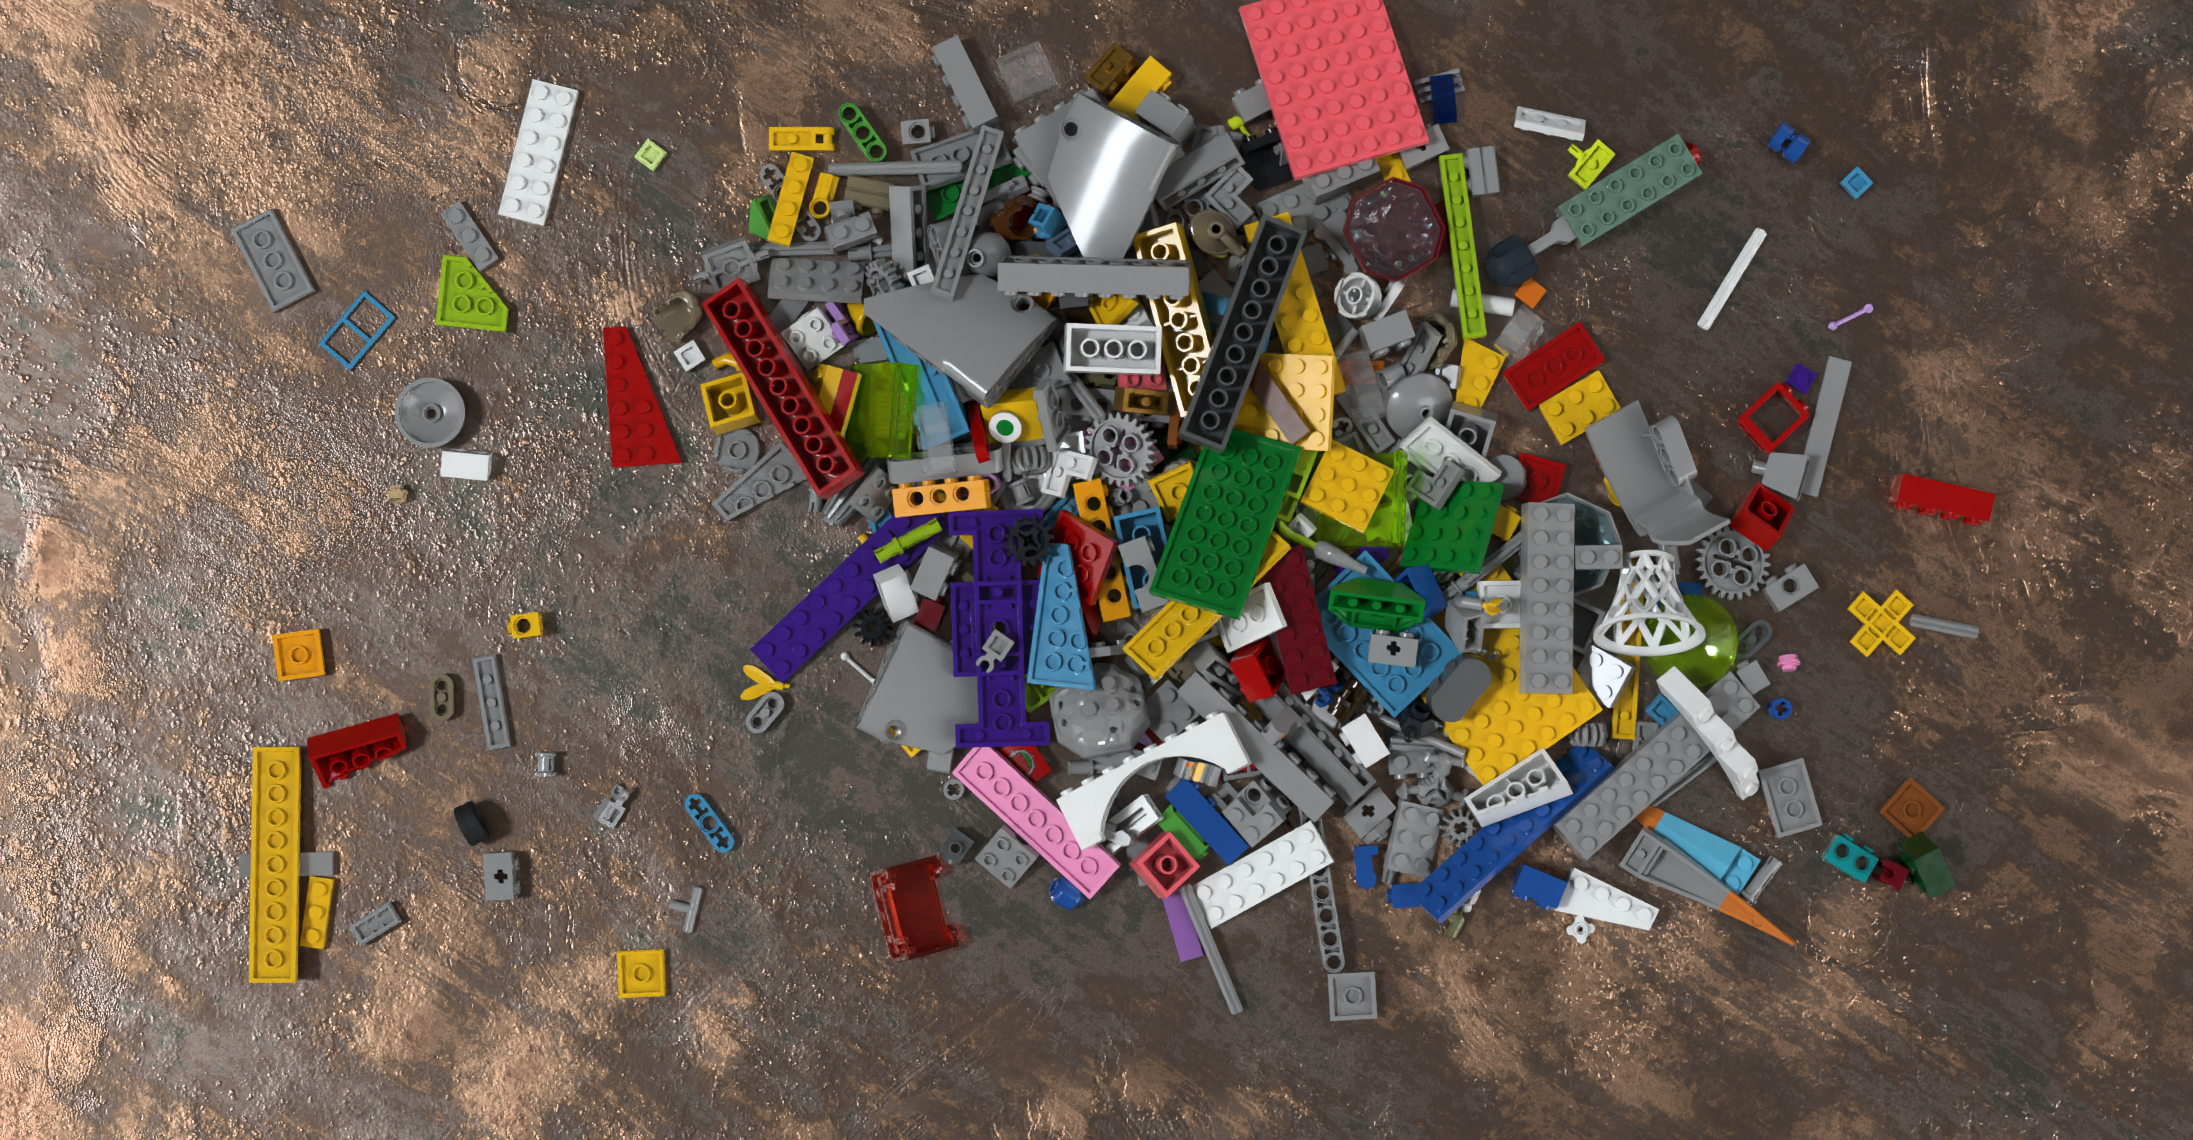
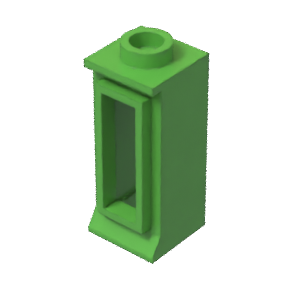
[1157,804,1209,861]

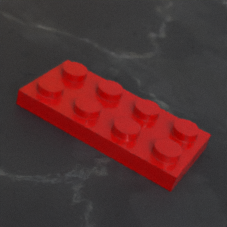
[1501,321,1605,412]

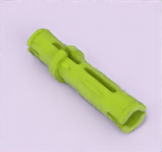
[873,517,943,564]

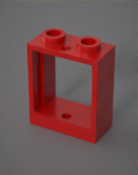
[1734,381,1811,455]

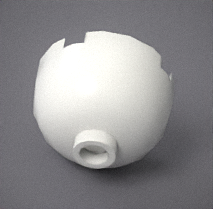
[1334,272,1382,320]

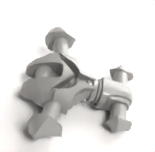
[1396,750,1469,808]

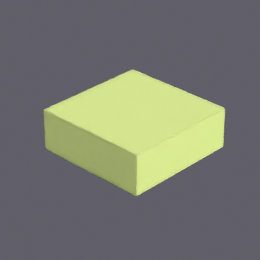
[634,139,667,172]

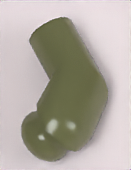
[1445,907,1465,939]

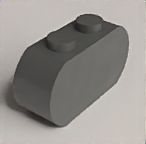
[1426,654,1491,722]

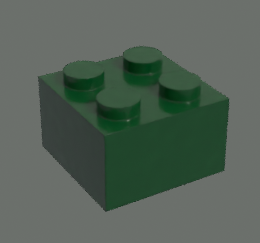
[1897,831,1956,899]

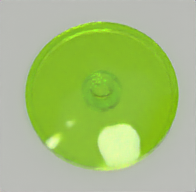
[1643,594,1738,688]

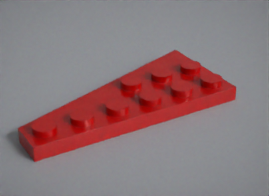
[603,326,683,468]

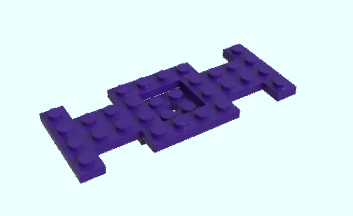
[948,509,1050,748]

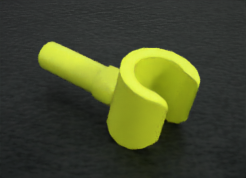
[1227,116,1252,138]

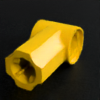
[809,172,840,221]

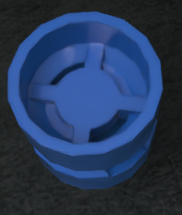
[1767,121,1811,164]

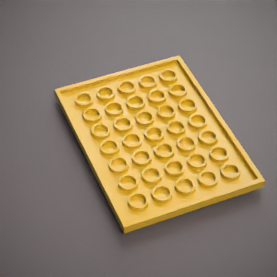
[1419,564,1603,786]

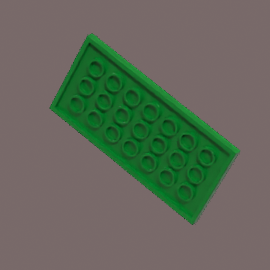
[1149,429,1302,620]

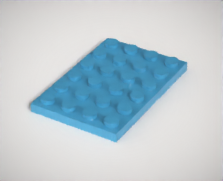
[1315,550,1463,718]

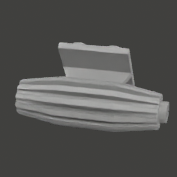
[821,438,899,527]

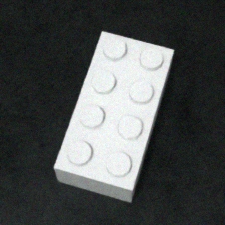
[1063,323,1162,376]

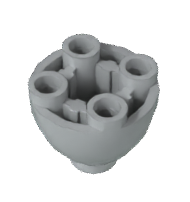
[965,232,1011,278]

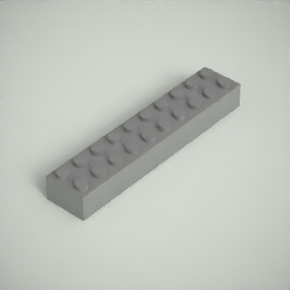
[1552,671,1760,861]

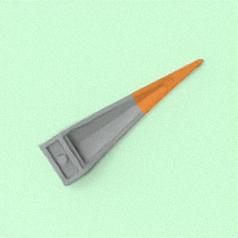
[1619,827,1796,945]

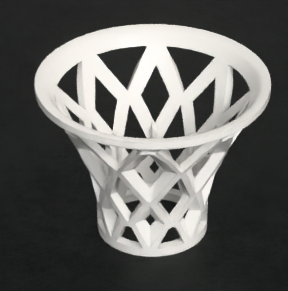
[1593,550,1706,656]

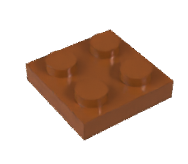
[1878,777,1945,838]

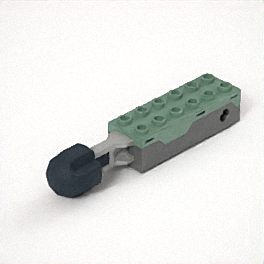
[1486,134,1703,287]

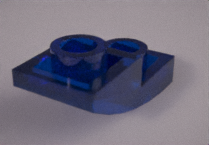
[1429,73,1457,125]

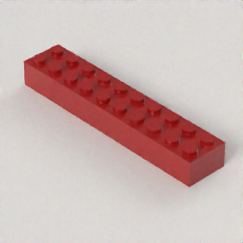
[701,277,865,500]

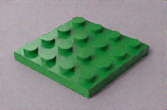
[1399,481,1505,574]

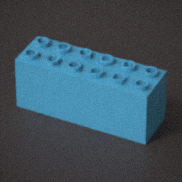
[873,321,972,451]

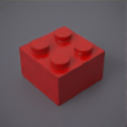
[1728,481,1796,552]
[1229,635,1286,703]

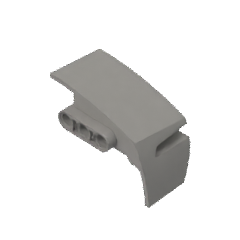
[1584,400,1731,545]

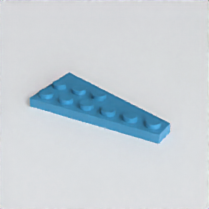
[1027,543,1097,691]

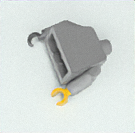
[1445,595,1502,660]

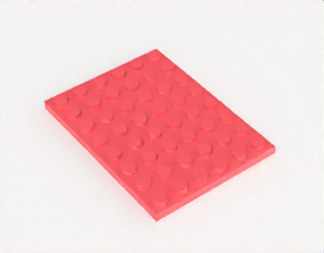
[1239,0,1429,181]

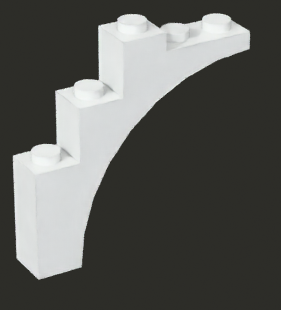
[1656,666,1760,800]

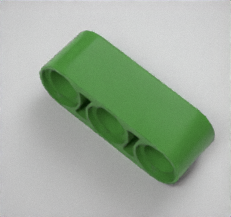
[839,103,888,162]

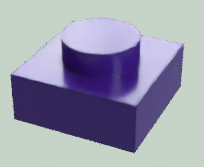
[1785,363,1817,395]

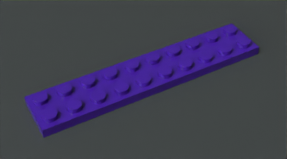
[750,492,949,683]

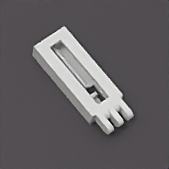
[1099,794,1164,856]

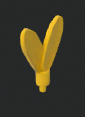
[740,665,790,701]

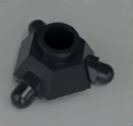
[1397,701,1444,743]

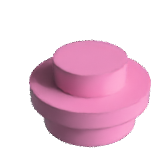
[1777,654,1801,672]

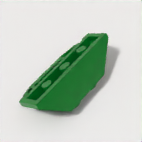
[1328,577,1426,633]

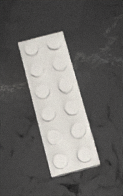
[498,79,579,226]
[1191,820,1335,929]

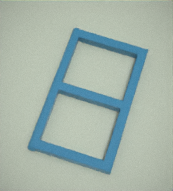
[318,290,396,371]

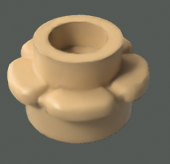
[385,485,408,503]

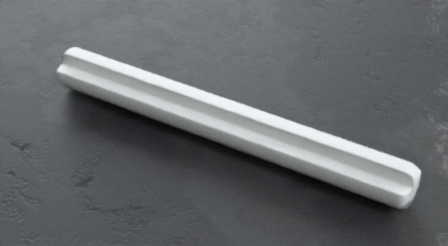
[1697,228,1767,331]

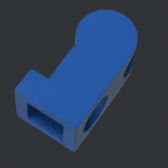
[1353,844,1379,889]

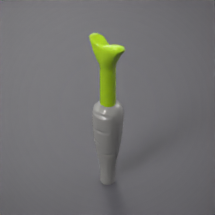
[1277,520,1368,575]

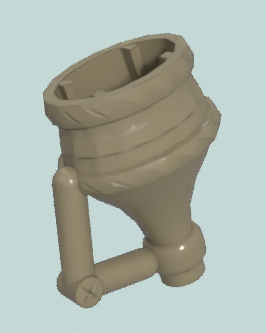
[1189,209,1247,259]

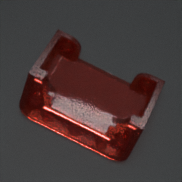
[870,855,959,962]

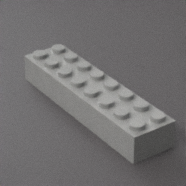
[997,255,1191,300]
[1519,502,1575,695]
[1177,670,1337,823]

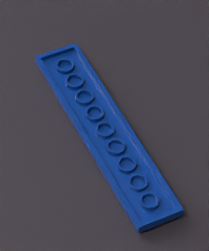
[1409,746,1615,924]

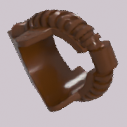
[987,195,1041,243]

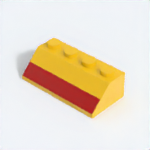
[812,364,862,438]

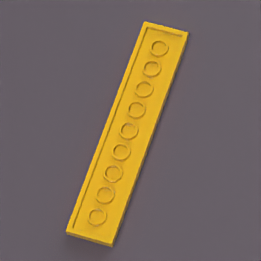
[249,747,302,983]

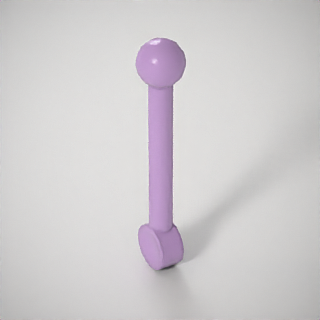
[1828,304,1873,330]

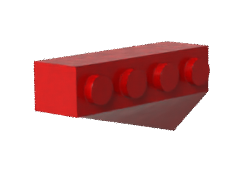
[307,713,407,789]

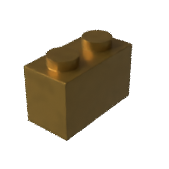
[1113,386,1169,416]

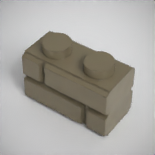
[844,175,895,216]

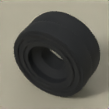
[454,801,489,846]

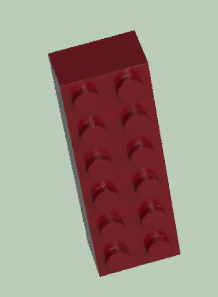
[1261,545,1337,695]

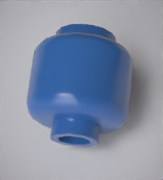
[1049,876,1085,910]

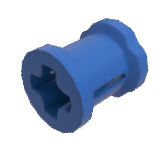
[1767,698,1792,719]

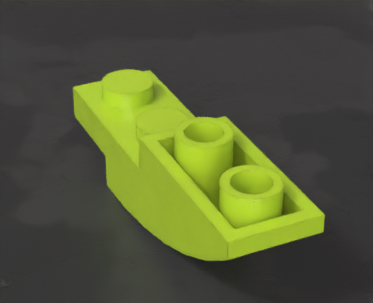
[1277,450,1318,524]

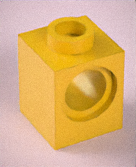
[507,612,544,639]

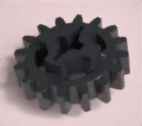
[1004,515,1056,566]

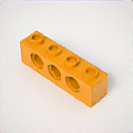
[892,475,992,518]

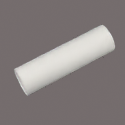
[1450,288,1515,317]

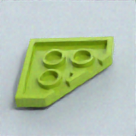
[435,255,509,332]

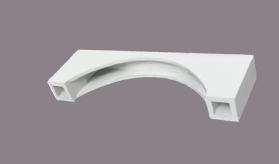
[1056,711,1252,850]

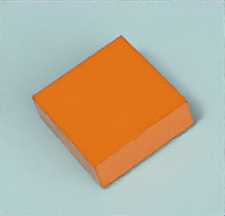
[1514,278,1547,309]

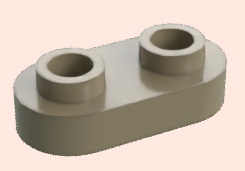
[429,674,455,721]

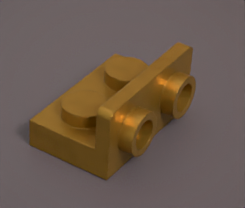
[1084,43,1140,101]

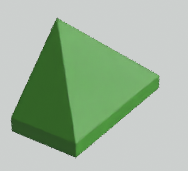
[748,194,776,240]

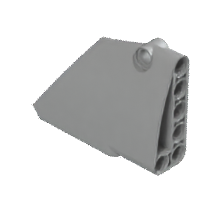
[1048,92,1181,258]
[864,274,1059,409]
[855,621,979,754]

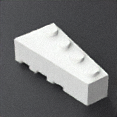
[1464,748,1573,827]
[1551,867,1659,930]

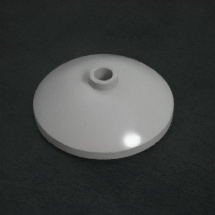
[1385,373,1453,438]
[394,377,465,448]

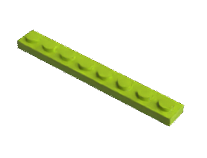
[1438,153,1487,340]

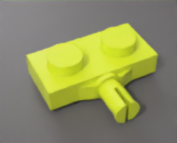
[1567,139,1616,190]

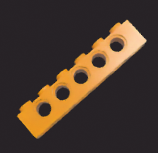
[1072,478,1134,623]

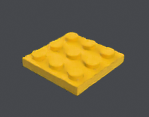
[1300,439,1395,534]

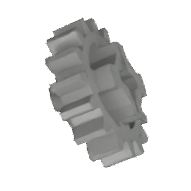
[864,258,904,296]

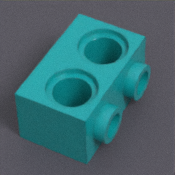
[1820,833,1879,883]

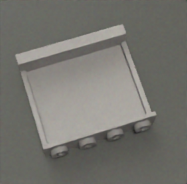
[1012,88,1101,210]

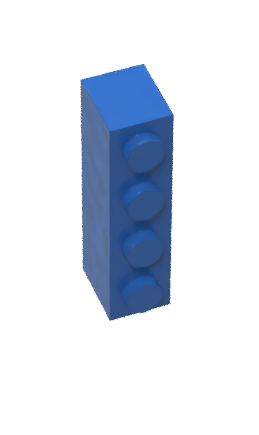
[1165,779,1249,866]

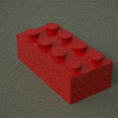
[1888,473,1995,527]

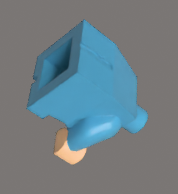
[1028,203,1067,239]

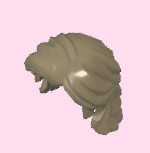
[653,290,703,343]
[1411,312,1458,369]

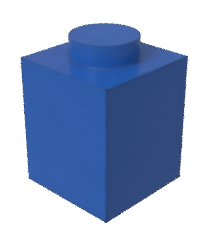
[1386,882,1421,908]

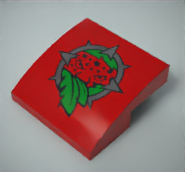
[999,745,1052,783]

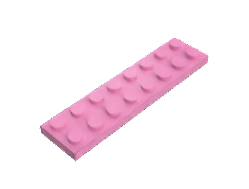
[952,747,1122,899]

